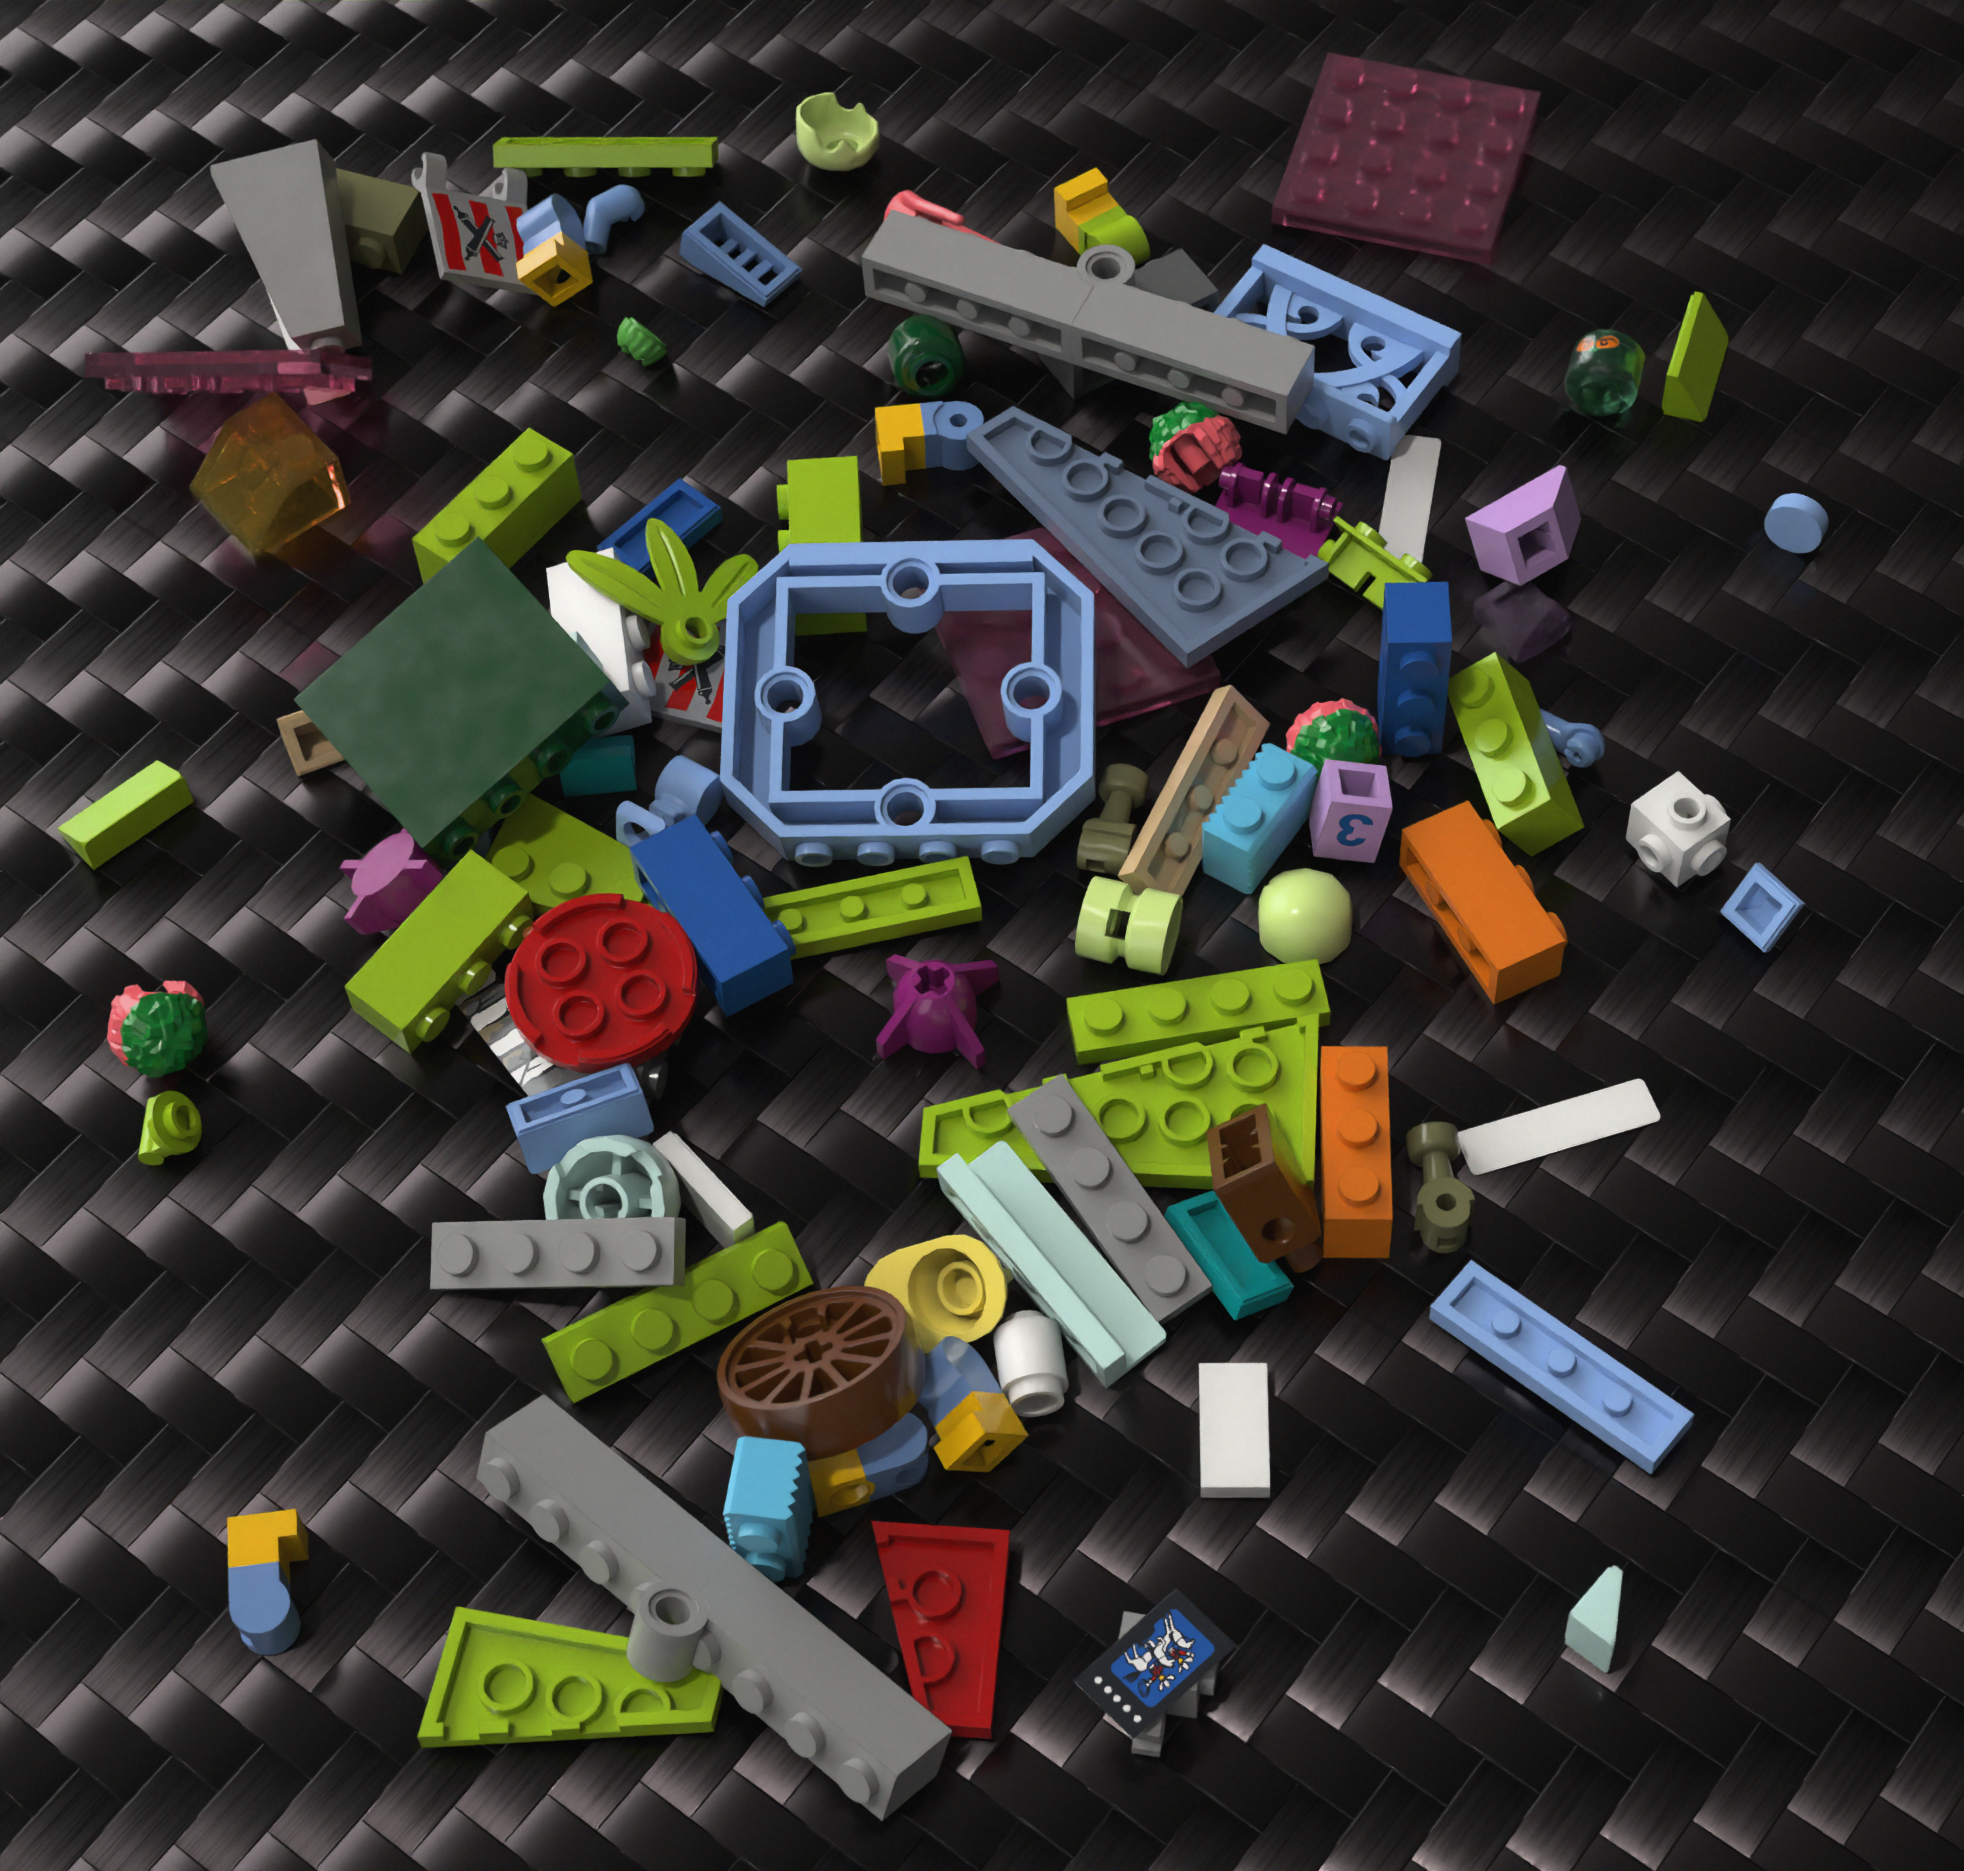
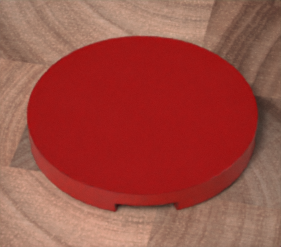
[504,893,700,1074]

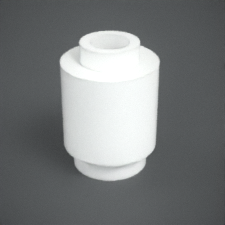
[993,1310,1069,1417]

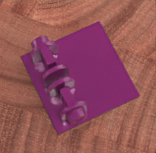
[1215,462,1343,559]

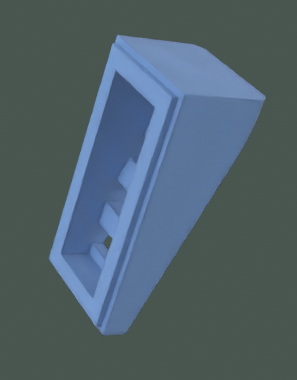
[679,201,803,307]

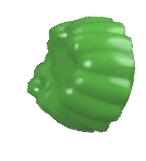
[617,317,668,366]

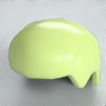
[796,92,880,171]
[1258,868,1353,964]

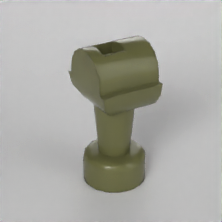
[1077,763,1150,876]
[1406,1121,1475,1253]

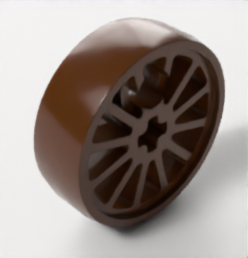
[717,1286,927,1462]

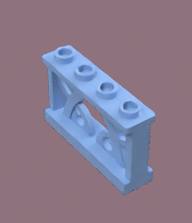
[1214,244,1462,460]

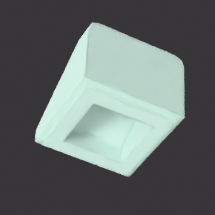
[1565,1565,1623,1673]

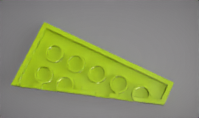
[919,1012,1319,1193]

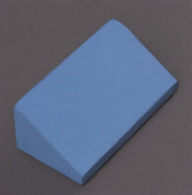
[506,1062,654,1174]

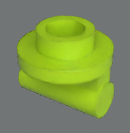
[138,1091,202,1165]

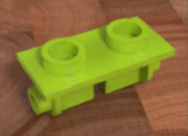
[1317,516,1433,611]

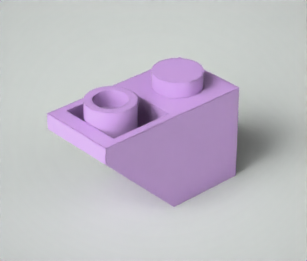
[1465,465,1581,586]

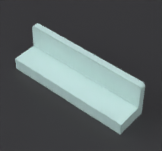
[936,1141,1166,1388]

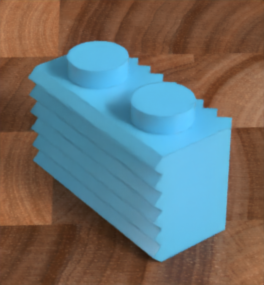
[1202,743,1318,894]
[723,1436,816,1582]

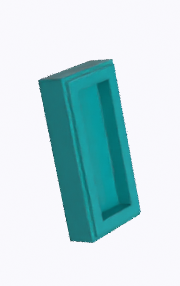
[1164,1190,1294,1320]

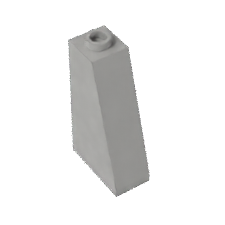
[210,139,363,359]

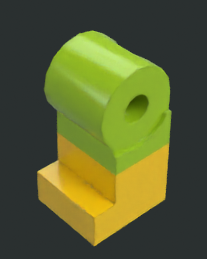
[1054,168,1150,266]

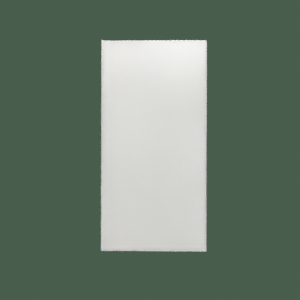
[652,1131,755,1248]
[1199,1363,1270,1498]

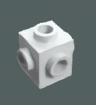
[1626,771,1731,887]

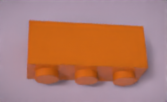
[1399,801,1567,1005]
[1319,1046,1393,1258]

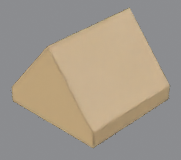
[277,710,345,776]

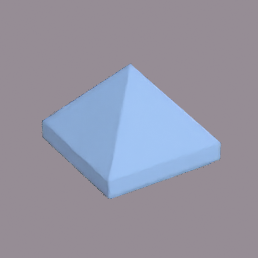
[1720,863,1805,953]

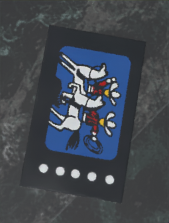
[1073,1588,1237,1740]

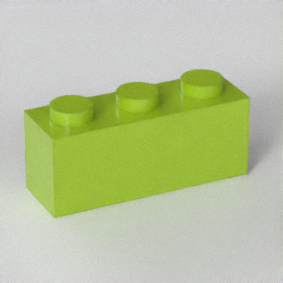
[412,428,582,584]
[777,456,867,636]
[1447,652,1584,857]
[344,849,534,1054]

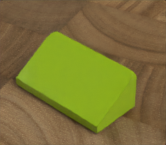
[1661,291,1729,422]
[57,760,194,870]

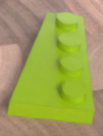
[485,793,652,917]
[417,1606,725,1748]

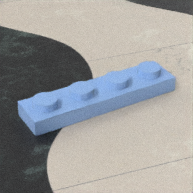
[1429,1260,1694,1474]

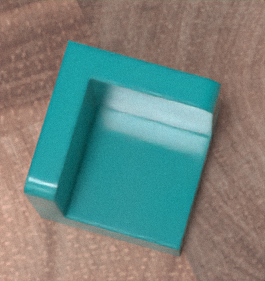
[559,735,637,797]

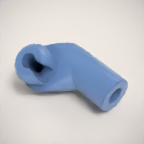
[583,185,644,254]
[1540,708,1605,768]

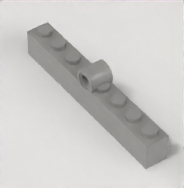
[861,209,1315,434]
[476,1394,952,1821]

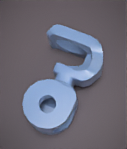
[616,755,724,847]

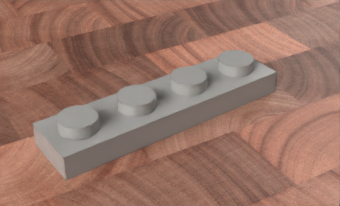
[1007,1073,1212,1326]
[430,1217,686,1291]

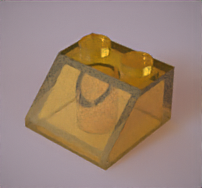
[190,391,351,562]

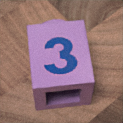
[1308,759,1393,863]

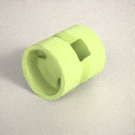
[1075,876,1183,976]

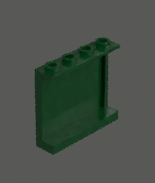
[293,536,630,869]

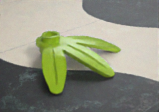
[566,518,758,665]

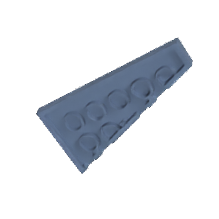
[966,406,1329,669]

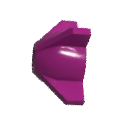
[339,827,444,934]
[876,954,999,1069]

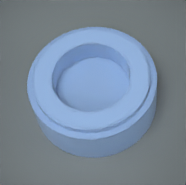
[1764,493,1829,553]

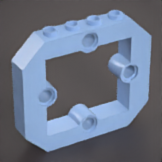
[720,539,1097,867]

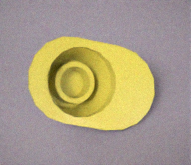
[864,1234,1014,1354]

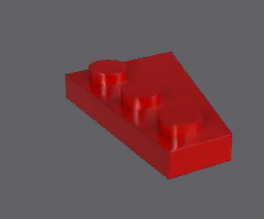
[872,1521,1011,1739]

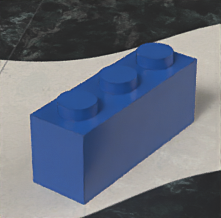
[1377,582,1452,757]
[629,814,796,1017]

